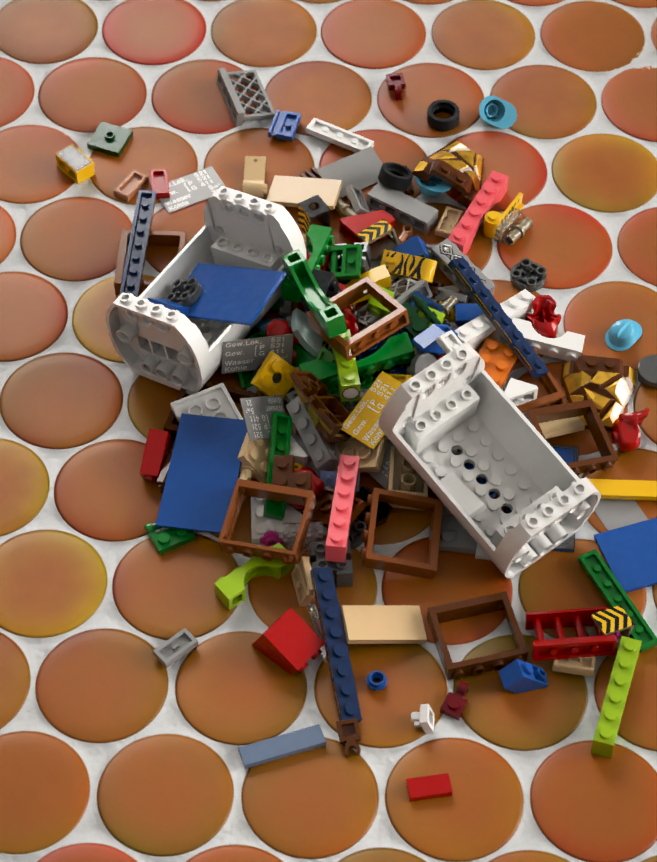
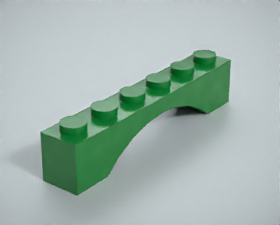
[282,224,335,303]
[282,249,347,339]
[299,332,415,386]

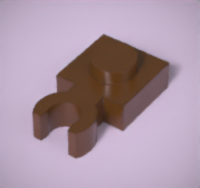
[336,718,361,758]

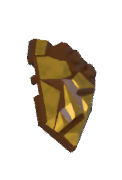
[412,141,484,209]
[561,355,637,432]
[290,371,353,443]

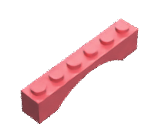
[448,171,509,255]
[325,455,360,563]

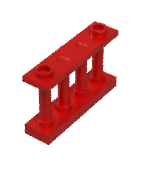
[525,606,616,661]

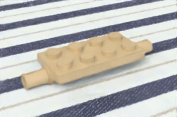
[238,432,270,483]

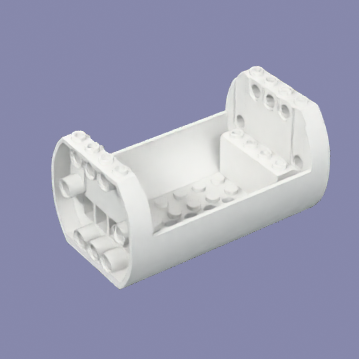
[106,186,307,395]
[379,343,601,578]

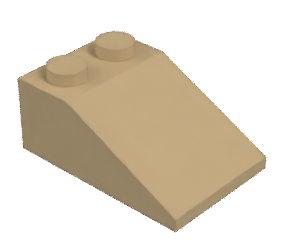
[387,446,428,511]

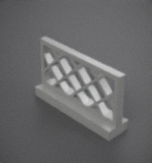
[216,68,276,126]
[357,276,433,328]

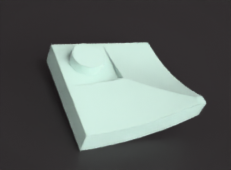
[291,308,323,357]

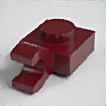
[386,73,405,100]
[440,681,469,721]

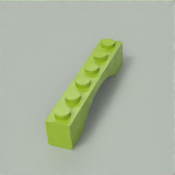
[590,636,642,758]

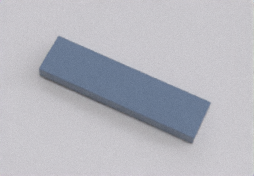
[238,724,326,769]

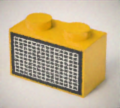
[55,144,95,185]

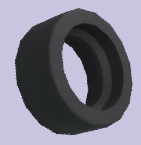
[427,100,460,131]
[378,162,413,191]

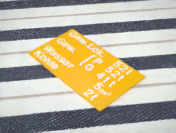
[341,371,403,450]

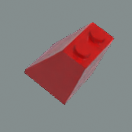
[251,608,324,676]

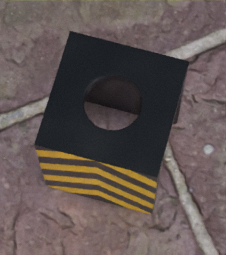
[298,195,330,234]

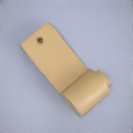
[243,156,268,198]

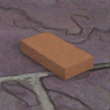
[114,170,149,202]

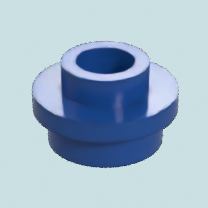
[366,670,387,691]

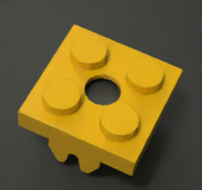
[251,351,298,399]

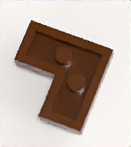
[272,455,313,491]

